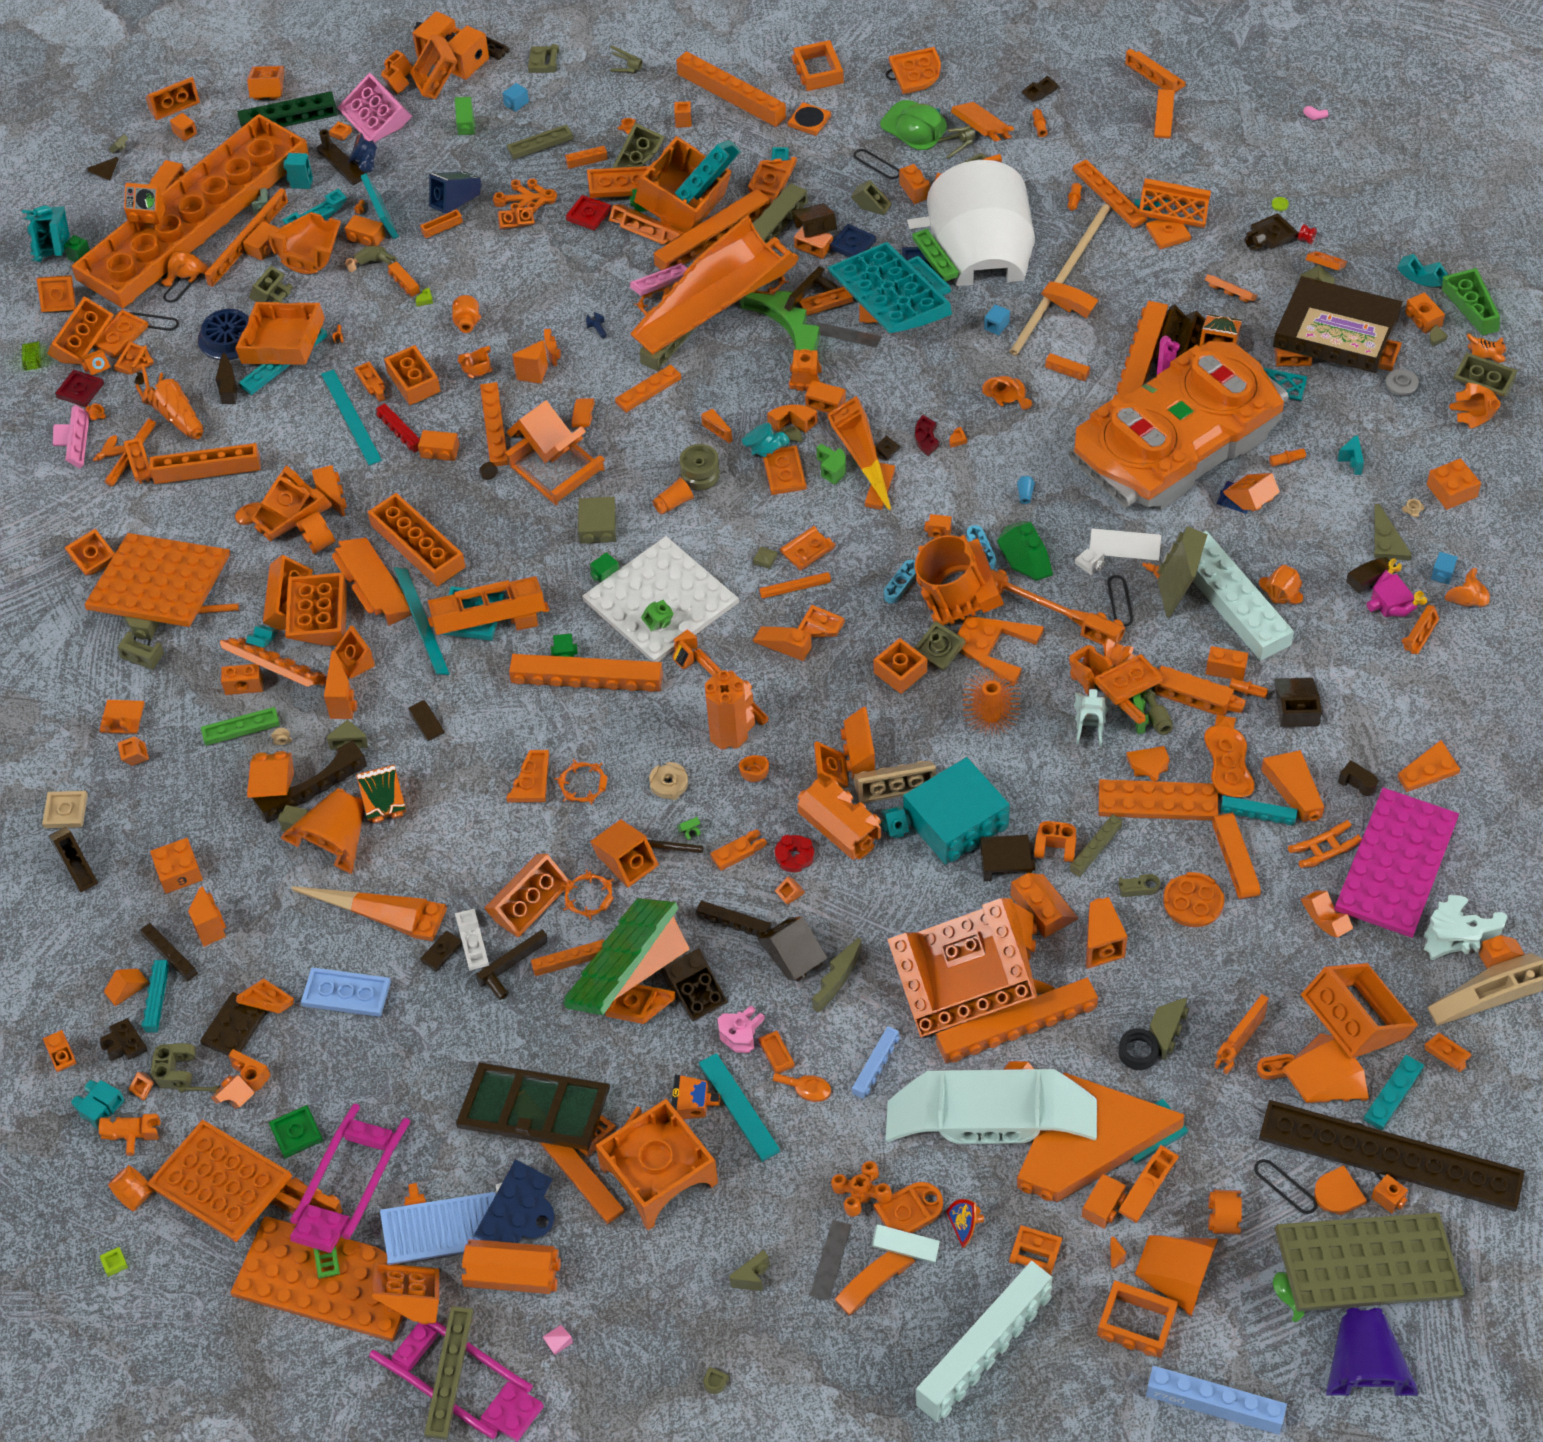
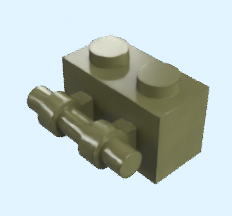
[249,265,293,303]

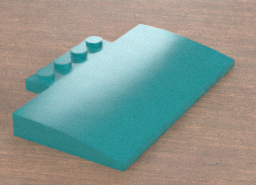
[827,242,952,333]

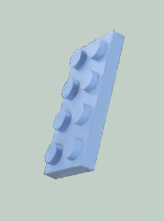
[301,967,391,1017]

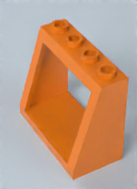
[1300,963,1418,1058]

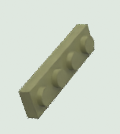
[507,124,573,160]

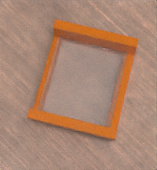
[505,438,605,505]

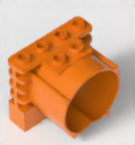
[915,535,1004,626]

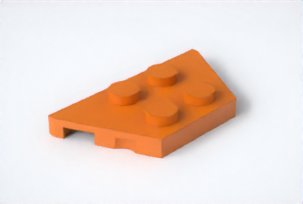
[748,157,797,205]
[605,984,676,1024]

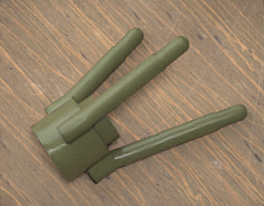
[610,45,643,73]
[938,126,975,159]

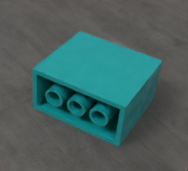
[903,757,1010,865]

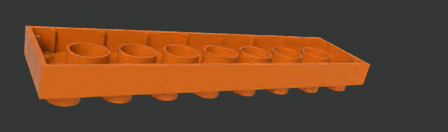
[71,114,309,309]

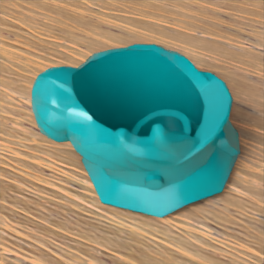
[742,422,790,457]

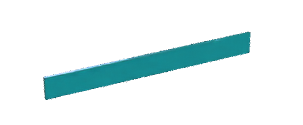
[321,369,382,466]
[394,567,450,675]

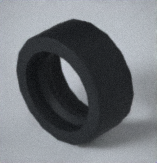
[1119,1028,1159,1070]

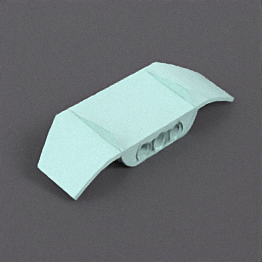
[886,1069,1097,1144]

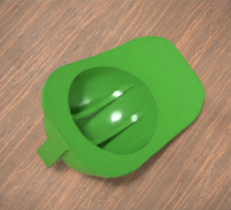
[880,100,947,150]

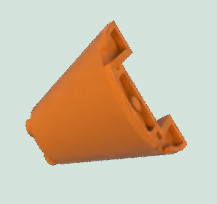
[268,212,341,274]
[251,465,332,542]
[280,788,364,874]

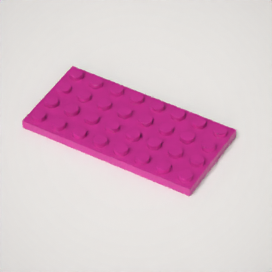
[1334,787,1460,938]

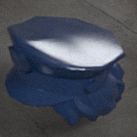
[348,133,377,173]

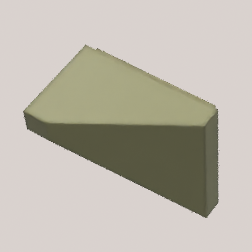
[780,426,803,442]

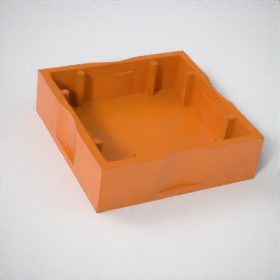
[236,302,325,365]

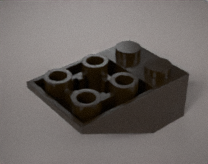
[1274,678,1322,727]
[660,948,728,1021]

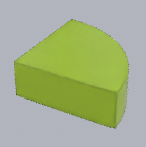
[416,288,433,307]

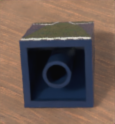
[429,171,482,213]

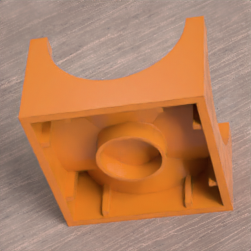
[595,1099,718,1230]

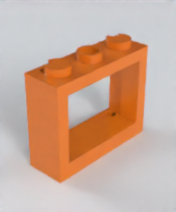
[410,35,458,99]
[791,40,844,91]
[1097,1280,1178,1358]

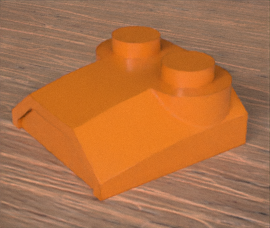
[65,528,115,576]

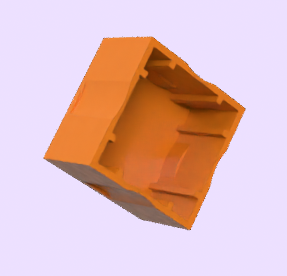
[634,136,732,233]

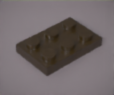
[200,992,268,1056]

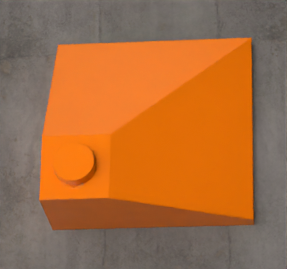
[372,1262,439,1324]

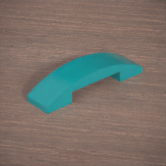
[282,188,347,225]

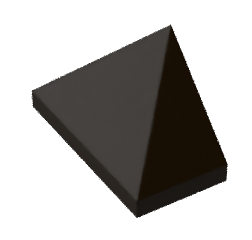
[86,157,119,181]

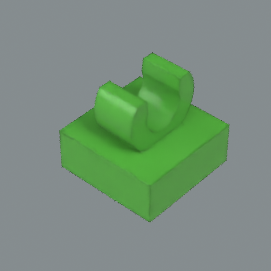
[677,817,700,840]

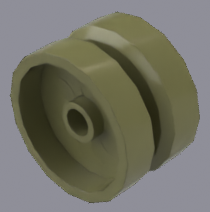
[679,444,720,490]

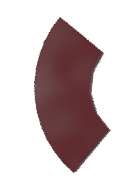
[915,415,939,456]

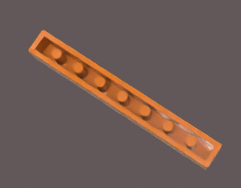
[676,51,786,127]
[653,189,770,271]
[1113,300,1169,399]
[509,654,663,692]
[936,977,1098,1064]

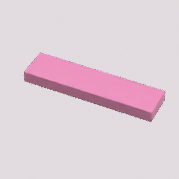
[630,263,688,296]
[65,405,89,469]

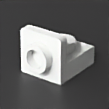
[1075,549,1105,575]

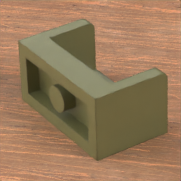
[117,631,164,670]

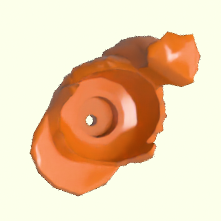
[160,251,209,287]
[982,376,1033,410]
[1445,568,1490,607]

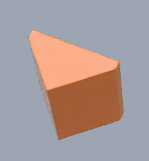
[512,340,548,384]
[334,625,375,678]
[814,741,848,788]

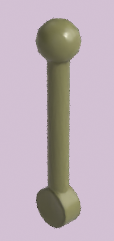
[177,1085,220,1093]

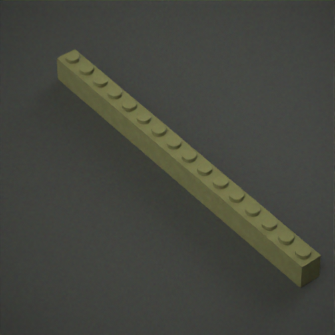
[639,183,808,371]

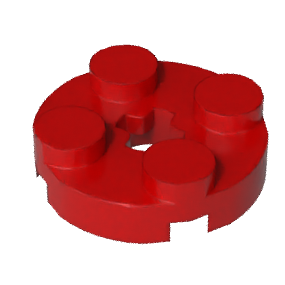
[775,835,814,873]

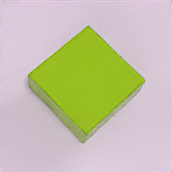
[99,1247,128,1277]

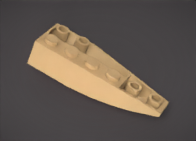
[1427,953,1543,1026]

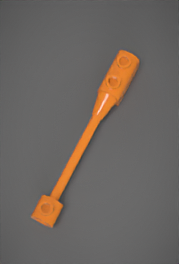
[991,569,1125,645]

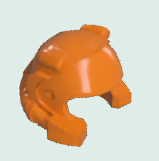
[458,345,493,378]

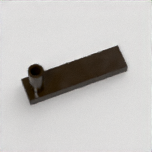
[316,129,365,186]
[784,266,838,312]
[476,929,547,1000]

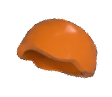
[738,755,769,782]

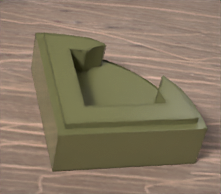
[1429,325,1448,347]

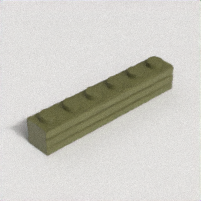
[1070,814,1123,877]

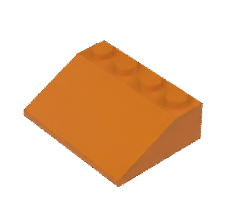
[285,572,347,646]

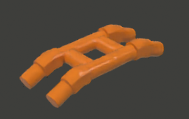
[1288,819,1362,868]

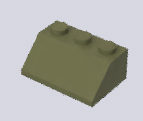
[1453,352,1517,397]

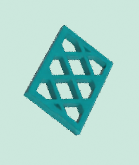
[1263,368,1308,401]

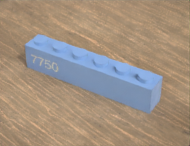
[1146,1366,1287,1435]

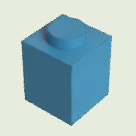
[503,83,529,112]
[984,304,1010,336]
[1431,552,1458,585]

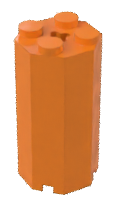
[462,1239,561,1294]

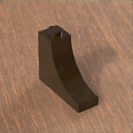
[48,826,98,893]

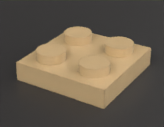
[42,791,88,829]

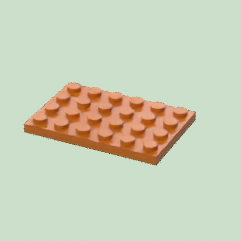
[147,1119,292,1243]

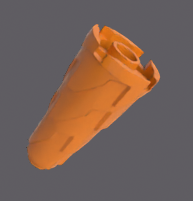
[148,379,204,439]

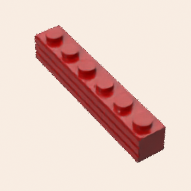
[376,403,420,453]

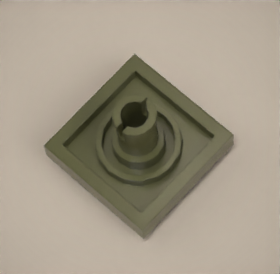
[914,621,966,672]

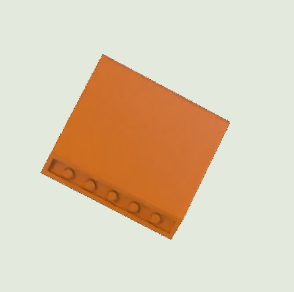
[887,898,1037,1038]

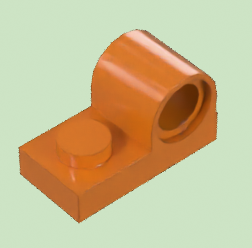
[228,1049,271,1091]

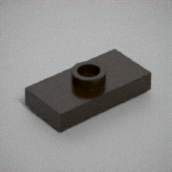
[420,930,462,972]

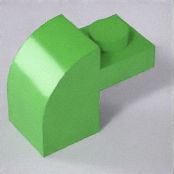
[816,444,846,485]

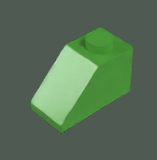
[455,97,475,135]

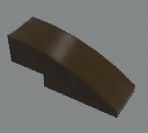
[215,353,237,405]
[1346,557,1396,593]

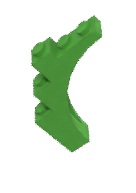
[740,290,820,350]

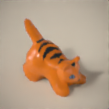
[1467,334,1506,363]

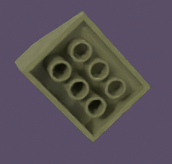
[1157,526,1208,618]

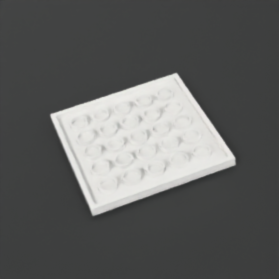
[582,536,739,662]

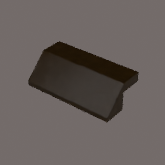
[1154,304,1206,360]

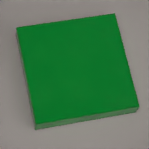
[268,1105,323,1159]

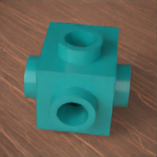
[881,806,911,838]

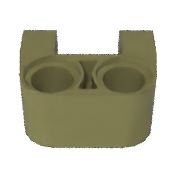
[151,1043,196,1089]

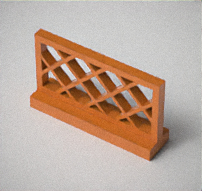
[1138,178,1211,228]

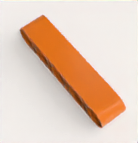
[1212,812,1261,900]

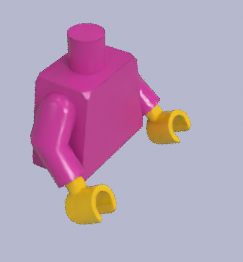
[1366,558,1427,617]

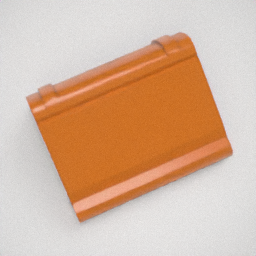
[779,526,835,571]

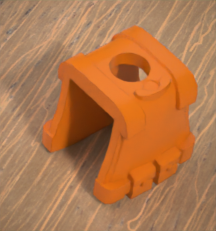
[789,349,822,391]
[1069,645,1114,695]

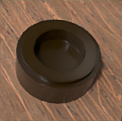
[479,462,498,480]

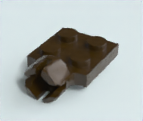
[1244,213,1299,250]

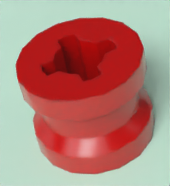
[1298,224,1317,244]

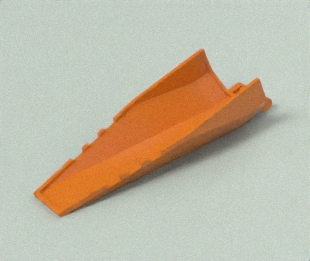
[630,215,799,355]

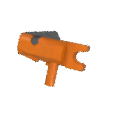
[99,1112,161,1156]

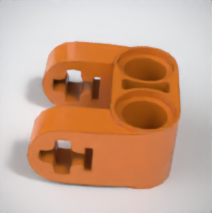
[1034,821,1076,862]

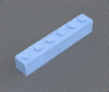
[852,1026,900,1099]

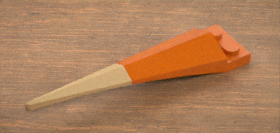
[291,886,447,942]

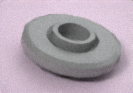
[1385,369,1419,396]

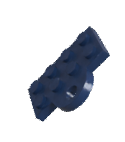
[474,1159,554,1243]

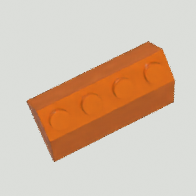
[47,296,114,364]
[263,554,313,630]
[484,854,569,937]

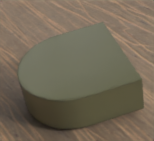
[703,1366,730,1394]

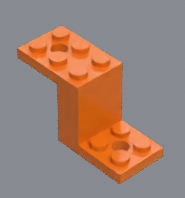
[507,400,586,464]

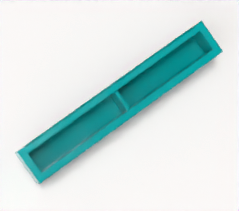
[1221,795,1297,825]
[141,960,170,1033]

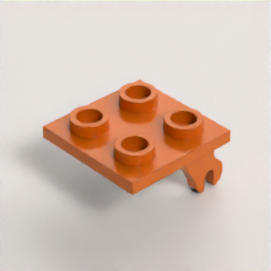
[99,700,145,734]

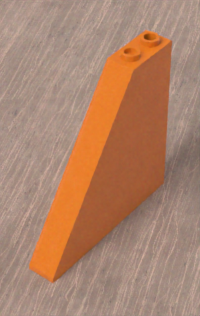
[1017,1072,1184,1203]

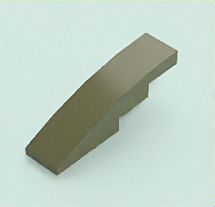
[812,937,862,1013]

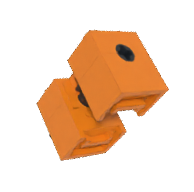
[412,11,489,80]

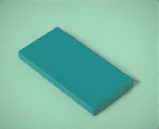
[361,173,399,239]

